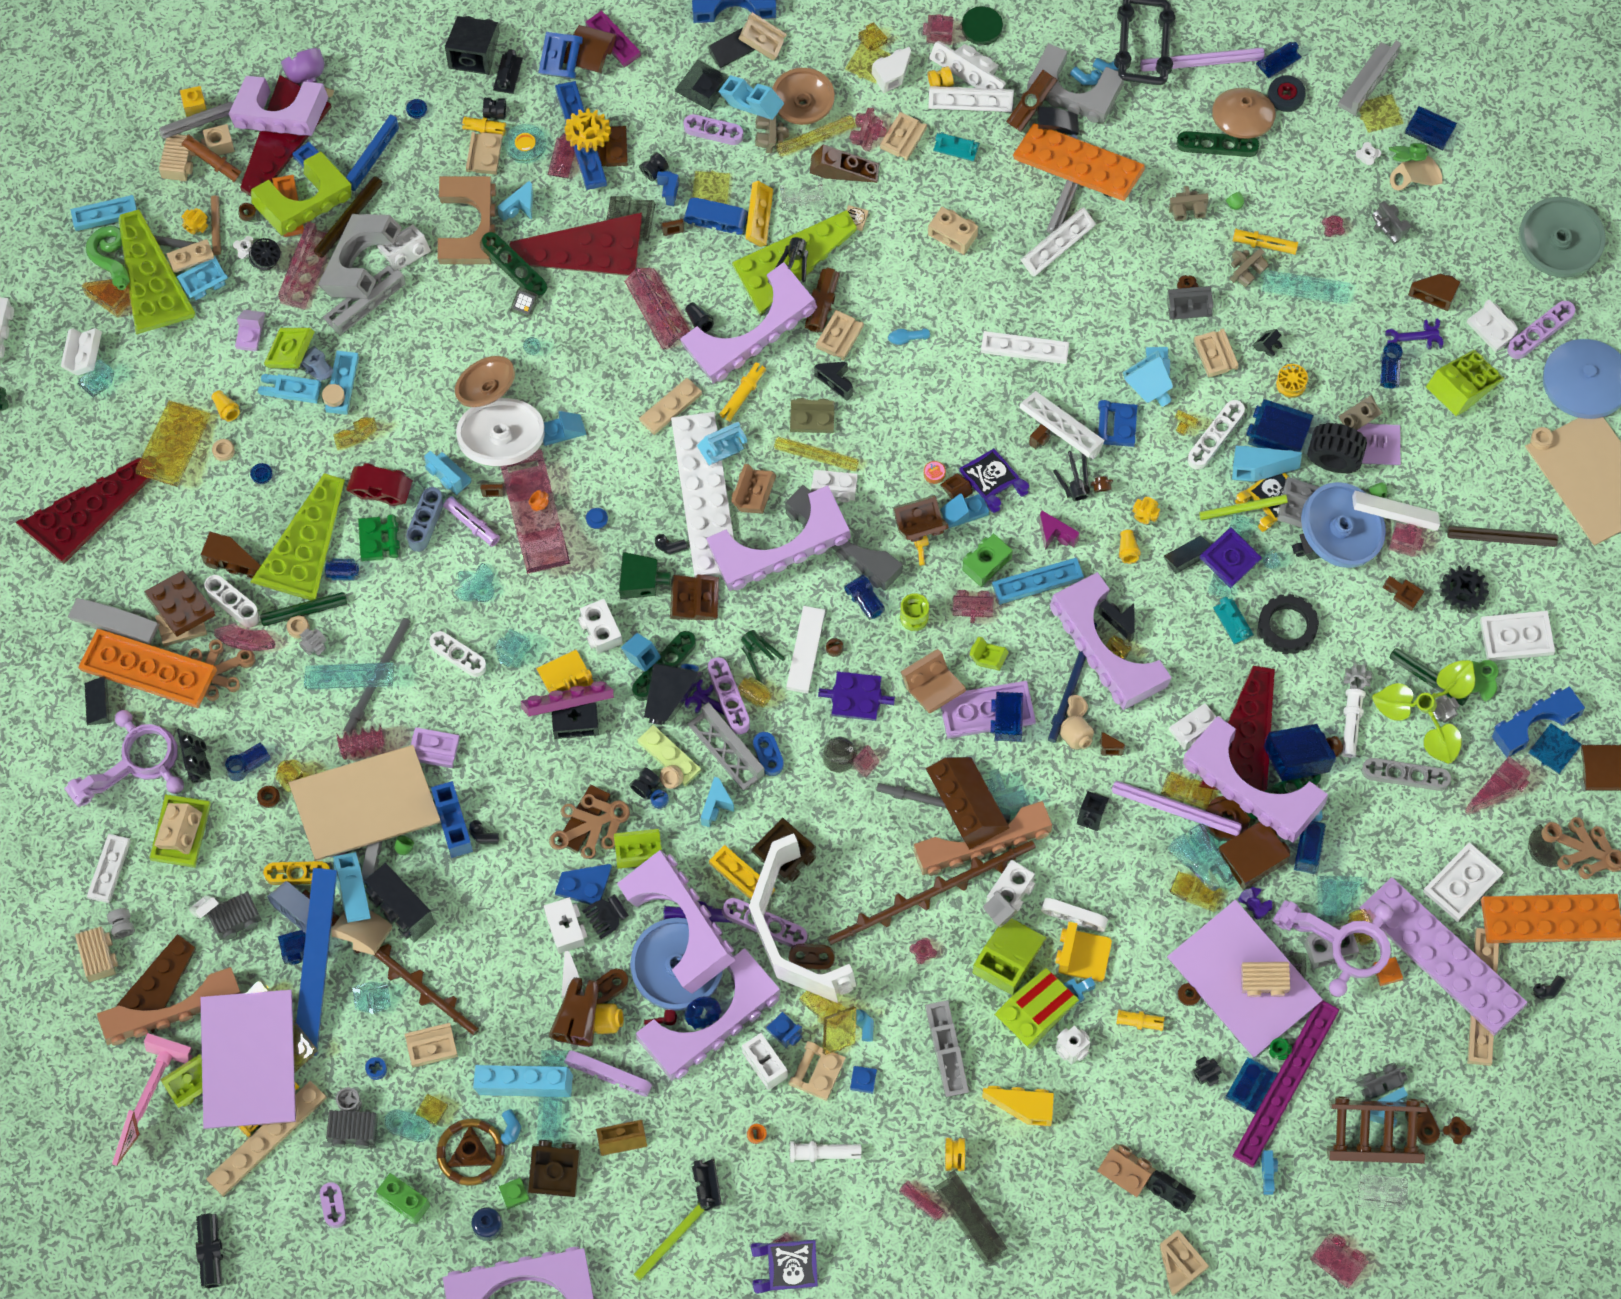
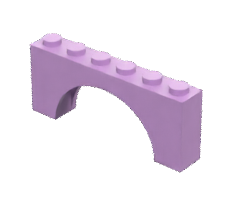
[680,262,817,384]
[706,485,851,591]
[1050,572,1172,710]
[1183,716,1328,843]
[617,850,736,994]
[636,948,780,1081]
[442,1247,594,1299]

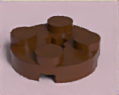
[1205,796,1250,841]

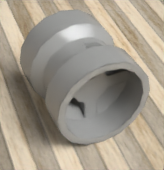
[107,908,135,939]
[336,1087,362,1112]

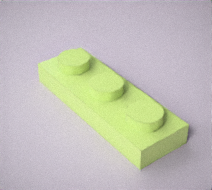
[637,725,701,786]

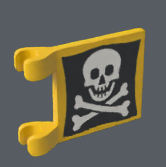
[1235,473,1288,532]

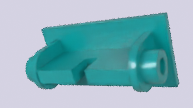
[933,132,980,162]
[1213,596,1254,645]

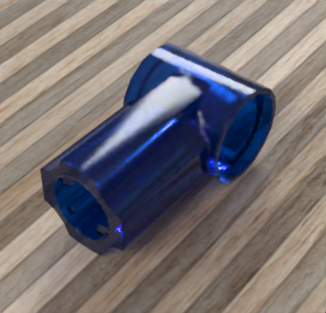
[1380,342,1403,389]
[844,574,885,620]
[225,742,271,781]

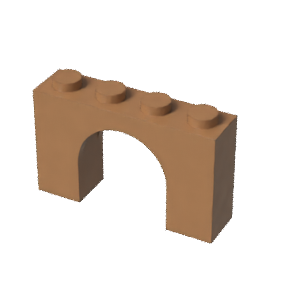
[437,176,496,264]

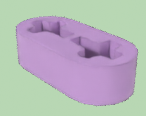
[320,1182,346,1228]

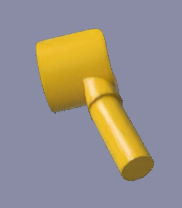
[914,535,929,566]

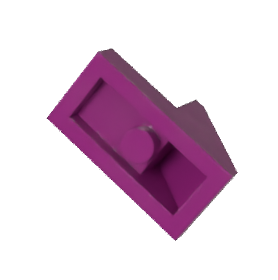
[1039,510,1079,550]

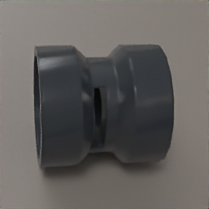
[483,97,506,120]
[639,152,669,182]
[629,767,661,799]

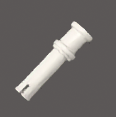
[1341,689,1366,758]
[790,1141,861,1163]

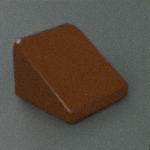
[660,218,684,236]
[940,473,973,499]
[480,482,504,497]
[1100,732,1125,756]

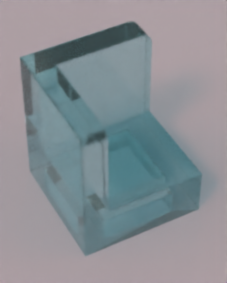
[352,981,391,1014]

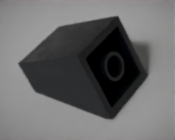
[445,16,500,75]
[644,664,703,725]

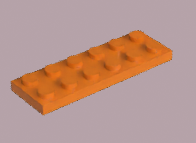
[1013,123,1145,201]
[78,628,217,709]
[1481,894,1621,943]

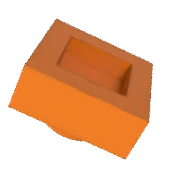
[1373,957,1403,986]

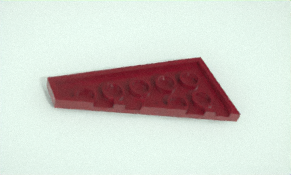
[240,75,332,196]
[507,212,643,277]
[15,457,157,565]
[1199,665,1275,791]

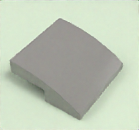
[1277,477,1320,528]

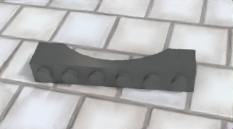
[785,485,903,591]

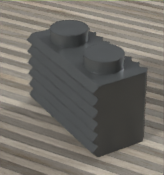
[207,891,262,940]
[326,1110,378,1149]

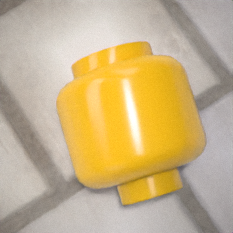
[594,1003,624,1034]

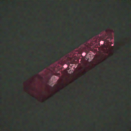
[278,221,328,310]
[624,268,690,350]

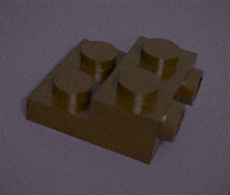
[751,817,816,884]
[528,1139,581,1197]

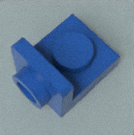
[657,171,679,206]
[766,1012,802,1048]

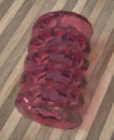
[336,724,385,760]

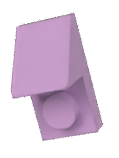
[235,310,265,351]

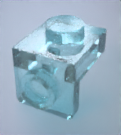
[78,359,114,398]

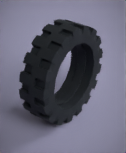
[1258,594,1319,655]

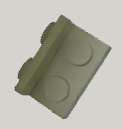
[790,398,835,433]

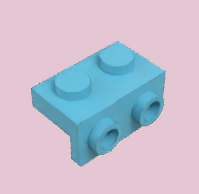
[177,256,228,300]
[424,451,472,495]

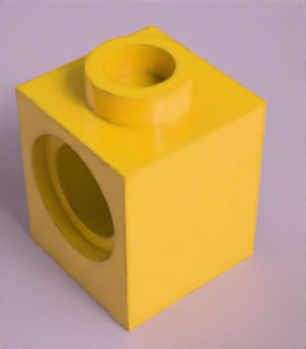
[180,86,207,117]

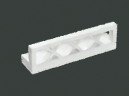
[1019,391,1105,459]

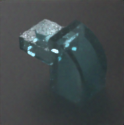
[986,769,1029,816]

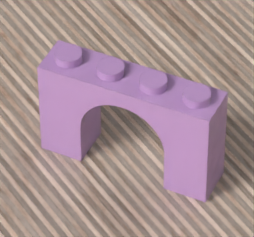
[229,76,328,136]

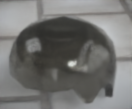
[822,736,857,773]

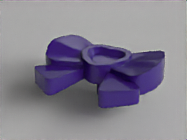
[1238,887,1273,920]

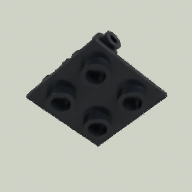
[177,728,211,783]

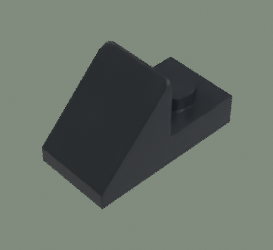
[814,362,853,401]
[1098,599,1135,642]

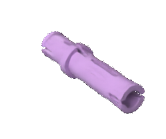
[443,496,500,547]

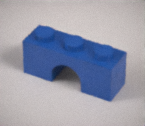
[431,781,473,858]

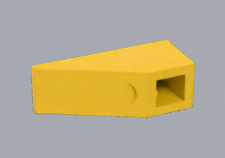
[982,1086,1054,1126]

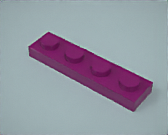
[521,681,614,717]

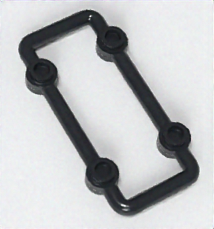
[1114,0,1176,85]

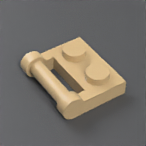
[788,1041,846,1101]

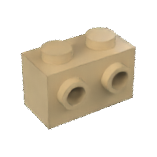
[928,207,978,255]

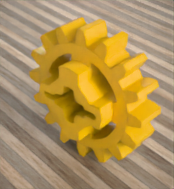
[565,108,611,152]

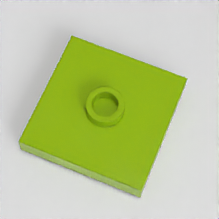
[264,328,315,368]

